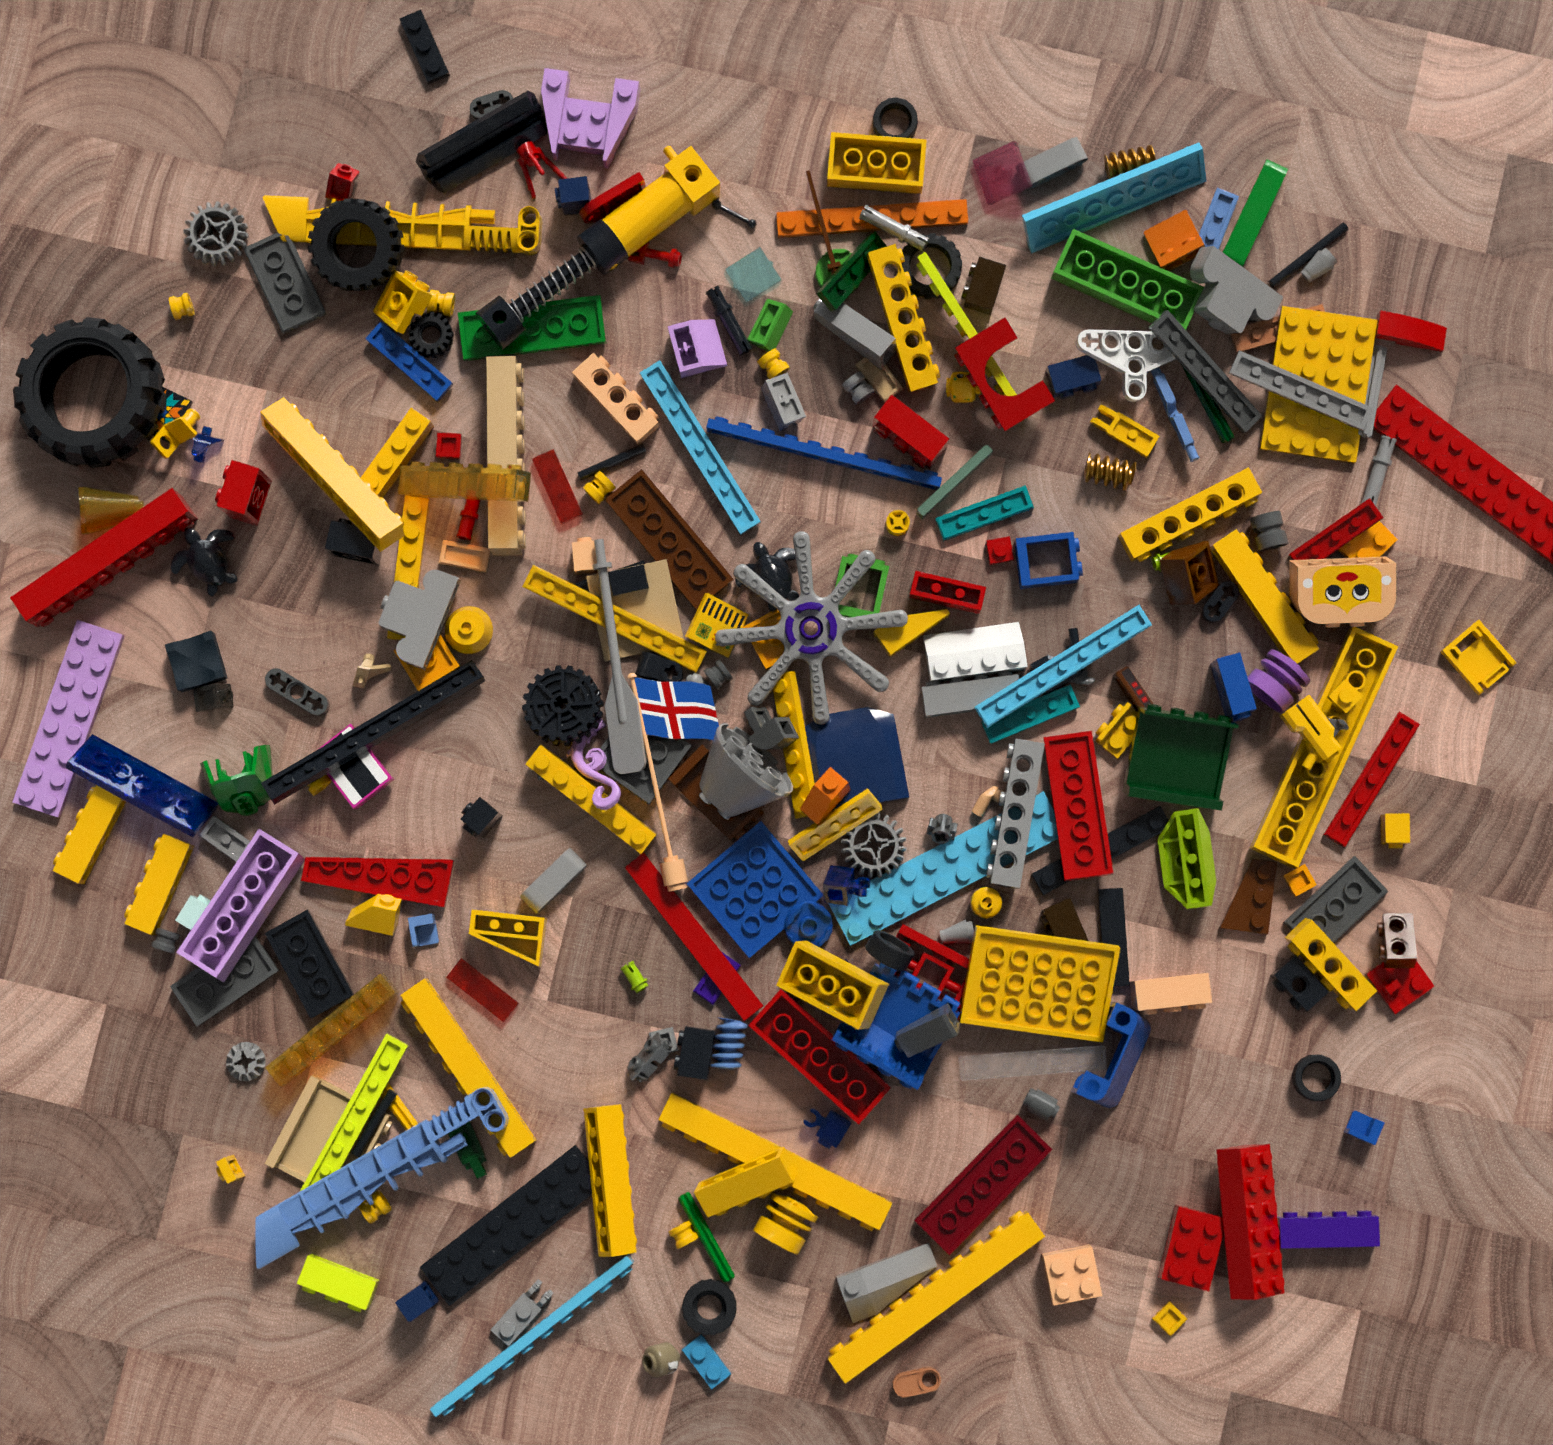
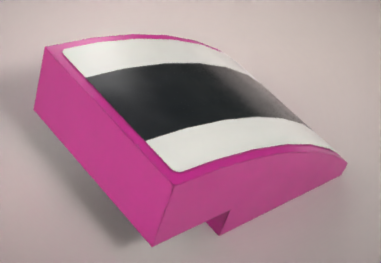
[319,724,395,810]

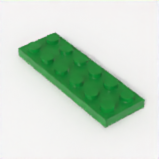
[458,295,606,361]

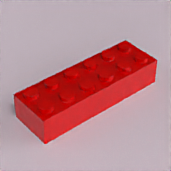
[748,989,891,1125]
[1216,1144,1285,1300]

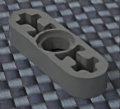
[265,668,330,716]

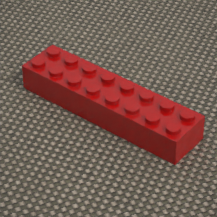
[10,488,198,627]

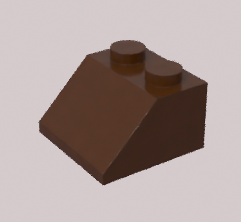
[1160,541,1219,605]

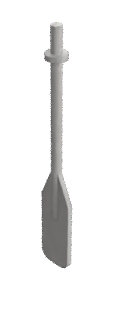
[592,539,646,774]

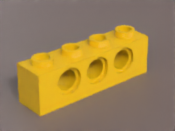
[1285,918,1377,1011]

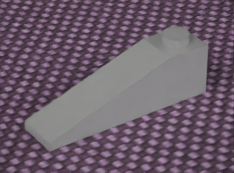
[836,1243,937,1323]

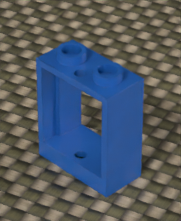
[1014,532,1083,589]

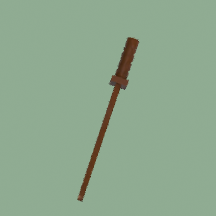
[806,170,848,301]

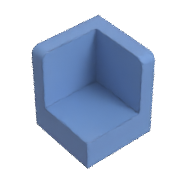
[408,913,439,947]

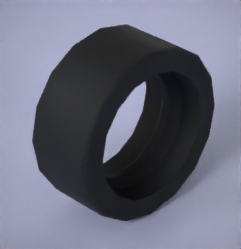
[872,97,918,138]
[865,930,915,971]
[1292,1054,1341,1101]

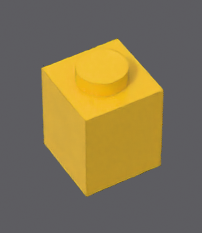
[1380,813,1410,849]

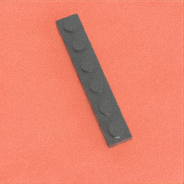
[1148,310,1262,433]

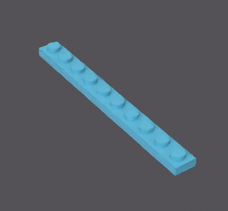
[430,1254,634,1417]

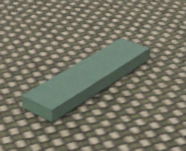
[917,445,993,520]

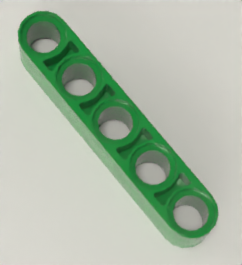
[1223,159,1288,267]

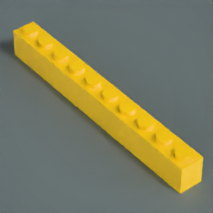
[658,1092,892,1232]
[827,1210,1045,1384]

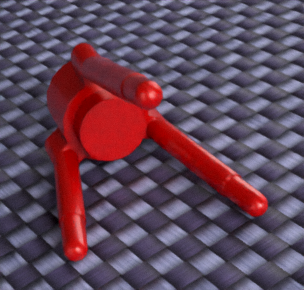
[516,141,567,199]

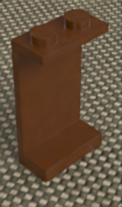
[668,744,765,841]

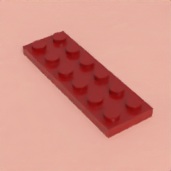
[1043,731,1113,881]

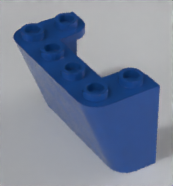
[1071,1002,1151,1108]

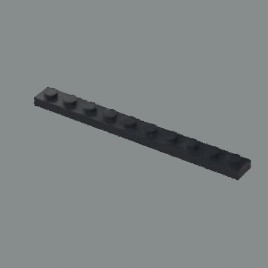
[261,660,485,805]

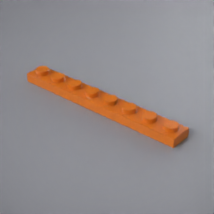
[776,199,968,238]

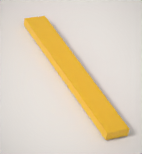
[522,565,707,673]

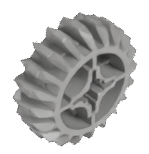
[183,201,249,266]
[841,812,907,878]

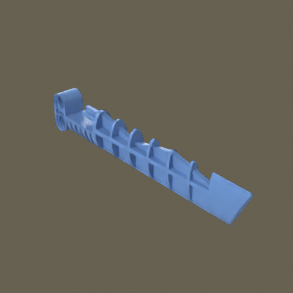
[255,1087,509,1269]

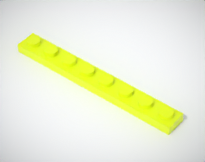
[916,252,1017,396]
[300,1034,409,1191]

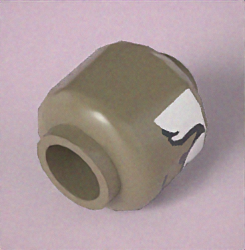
[642,1342,680,1378]

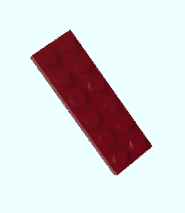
[914,1115,1053,1256]

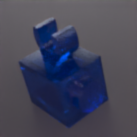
[823,865,870,906]
[803,1108,852,1149]

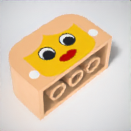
[1289,557,1396,628]

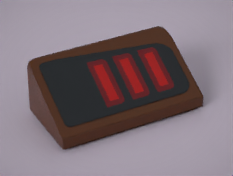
[1113,666,1154,713]

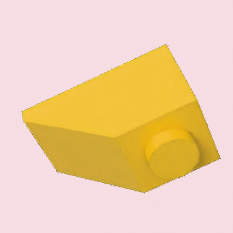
[345,894,402,936]

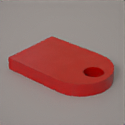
[579,172,646,224]

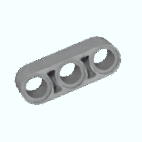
[1016,137,1088,190]
[520,848,587,914]

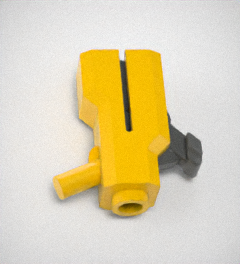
[1280,695,1349,770]

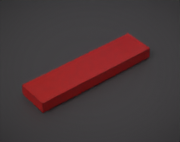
[1289,498,1384,560]

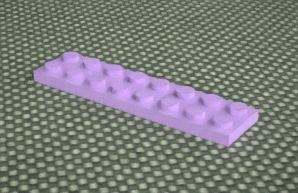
[13,620,124,818]

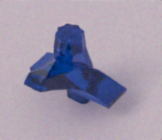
[191,426,225,463]

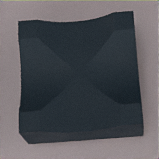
[165,631,228,693]

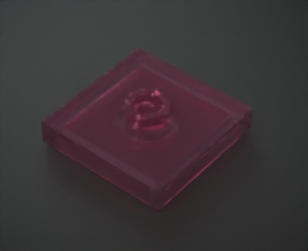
[972,141,1032,205]

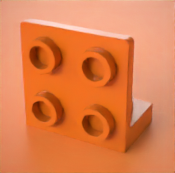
[1144,210,1205,271]

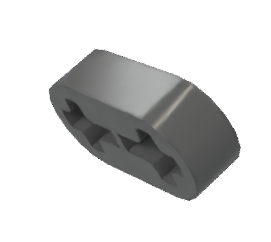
[470,90,513,120]

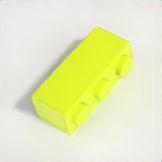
[297,1253,380,1312]

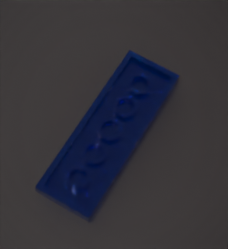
[66,734,218,838]

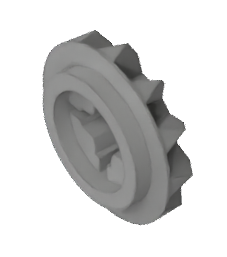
[226,1042,266,1081]

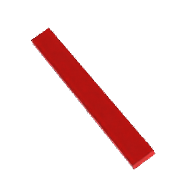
[625,852,764,1021]

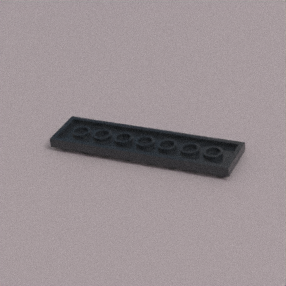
[420,1145,592,1306]

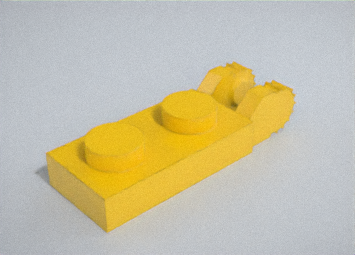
[1090,405,1160,458]

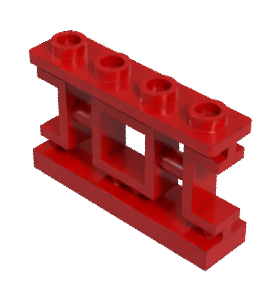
[895,924,969,1020]

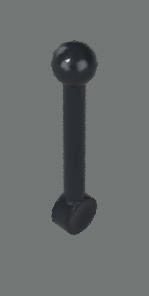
[712,200,757,228]

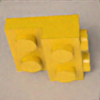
[373,270,433,334]

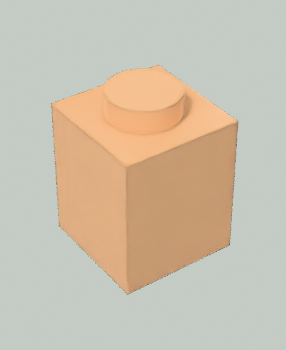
[572,537,598,574]

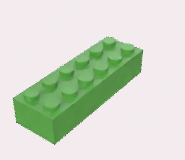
[1051,229,1204,330]

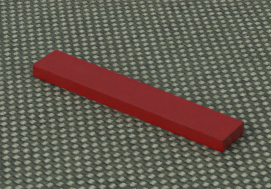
[1323,711,1420,848]

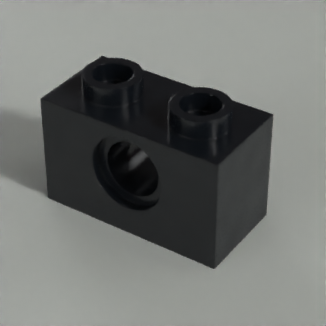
[1270,955,1329,1012]

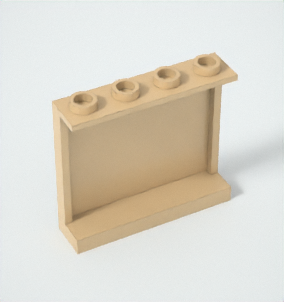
[265,1075,393,1182]

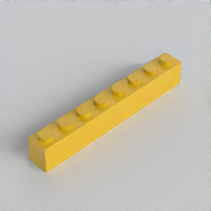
[260,397,404,552]
[400,978,536,1158]

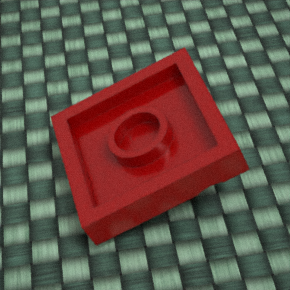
[1365,950,1435,1014]

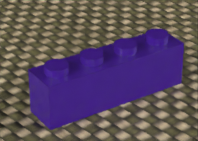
[1277,1210,1380,1248]

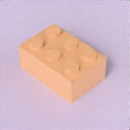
[1130,973,1212,1015]

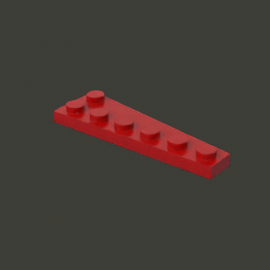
[301,857,455,908]

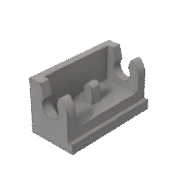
[761,373,806,432]

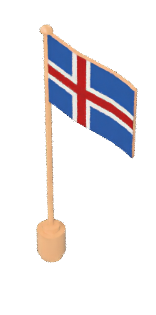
[627,673,719,892]

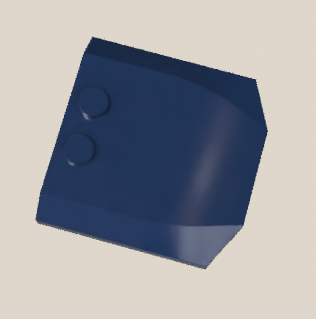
[805,707,909,813]

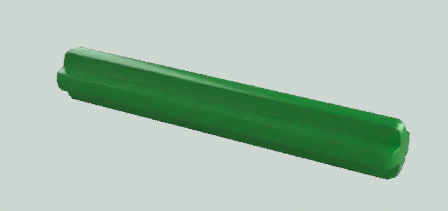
[678,1192,735,1283]

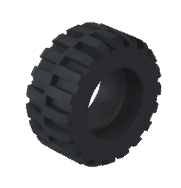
[308,198,404,291]

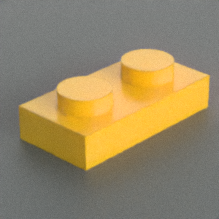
[216,1155,245,1184]

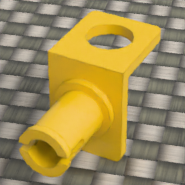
[150,408,200,459]

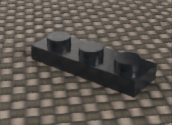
[399,9,450,85]

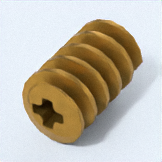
[1104,145,1156,179]
[1084,452,1136,491]

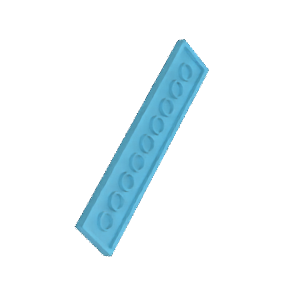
[828,791,1058,946]

